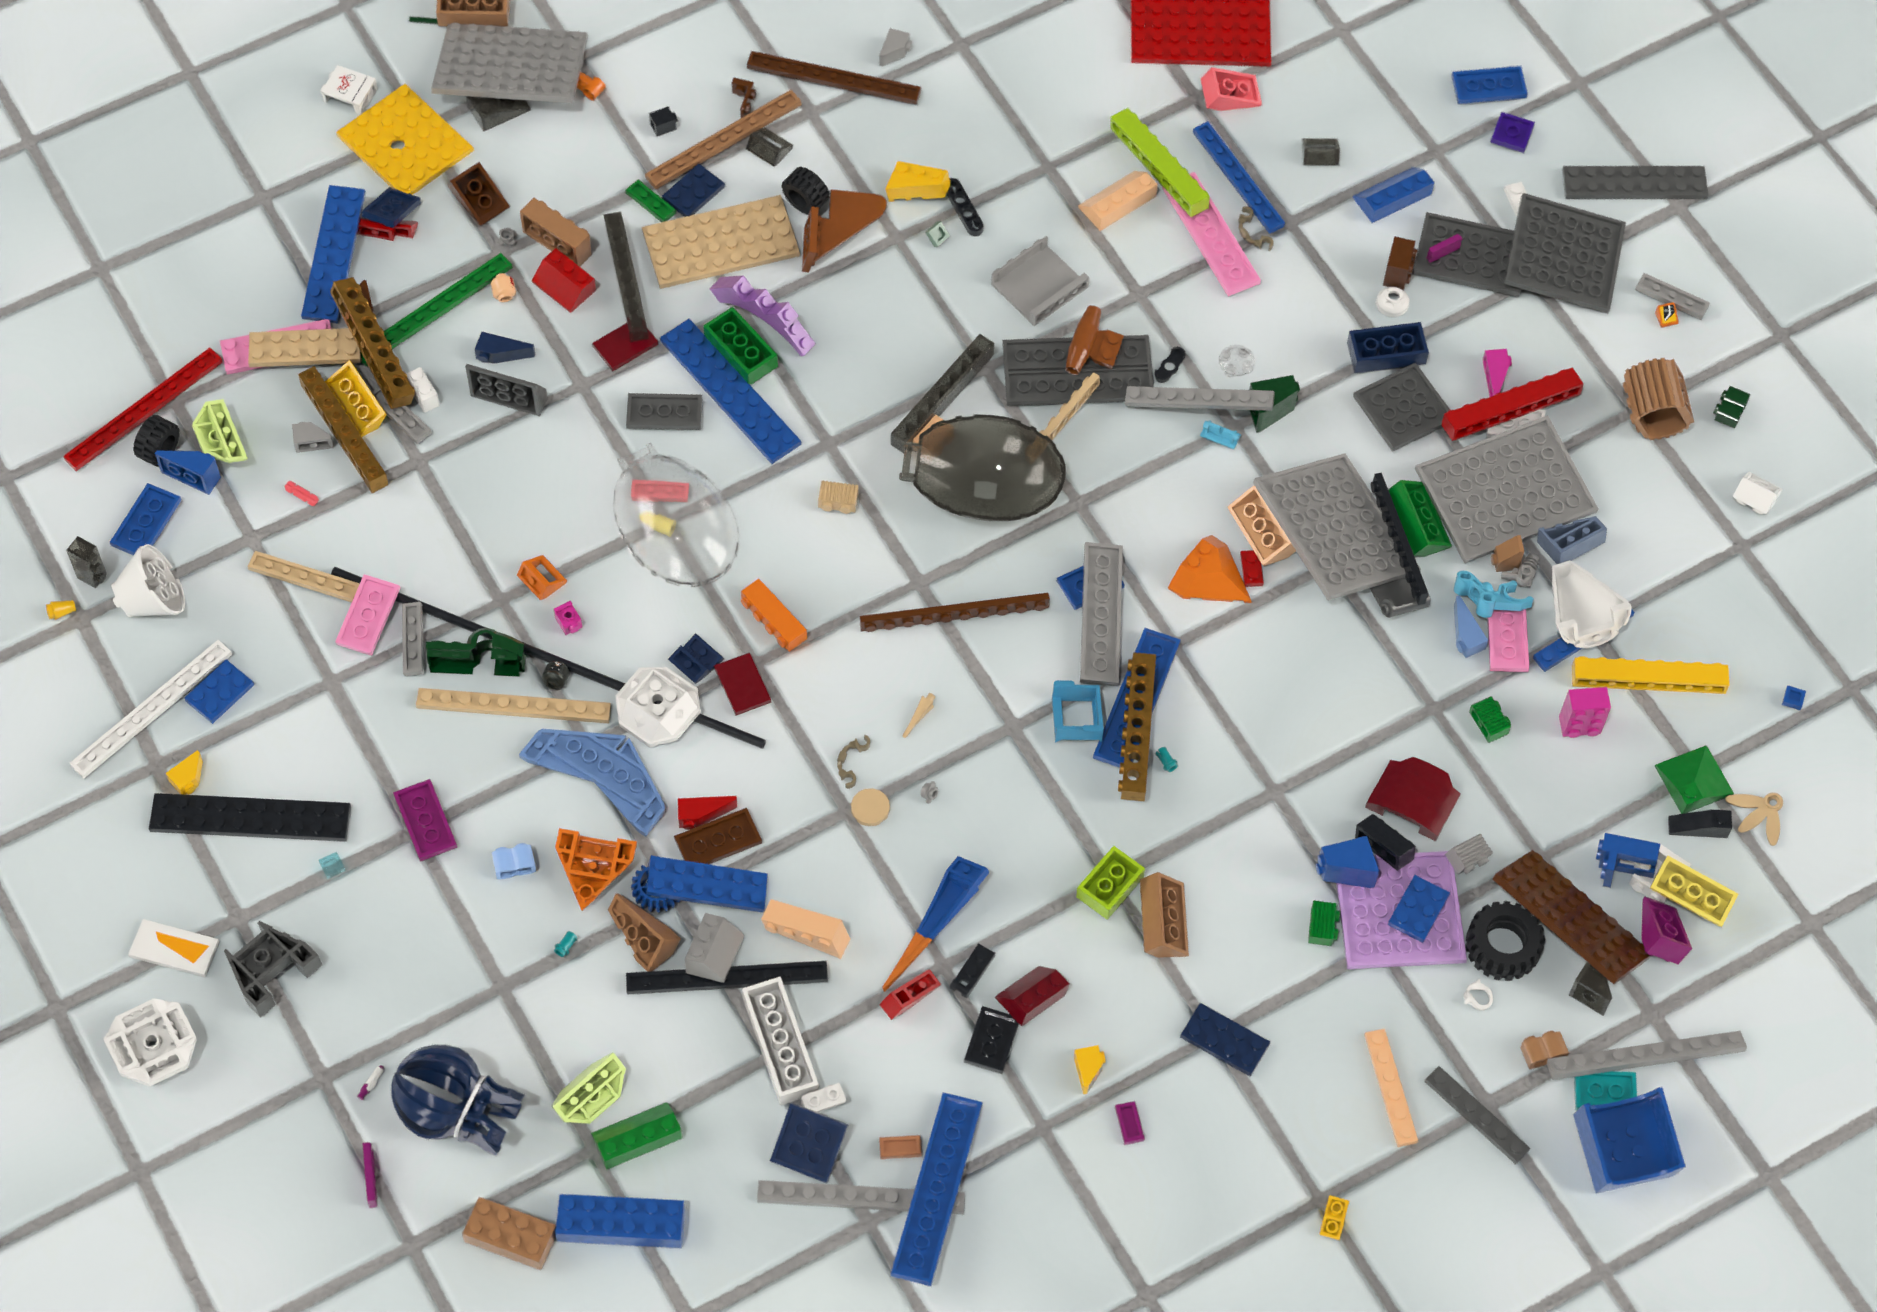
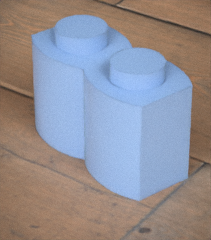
[492,843,536,879]

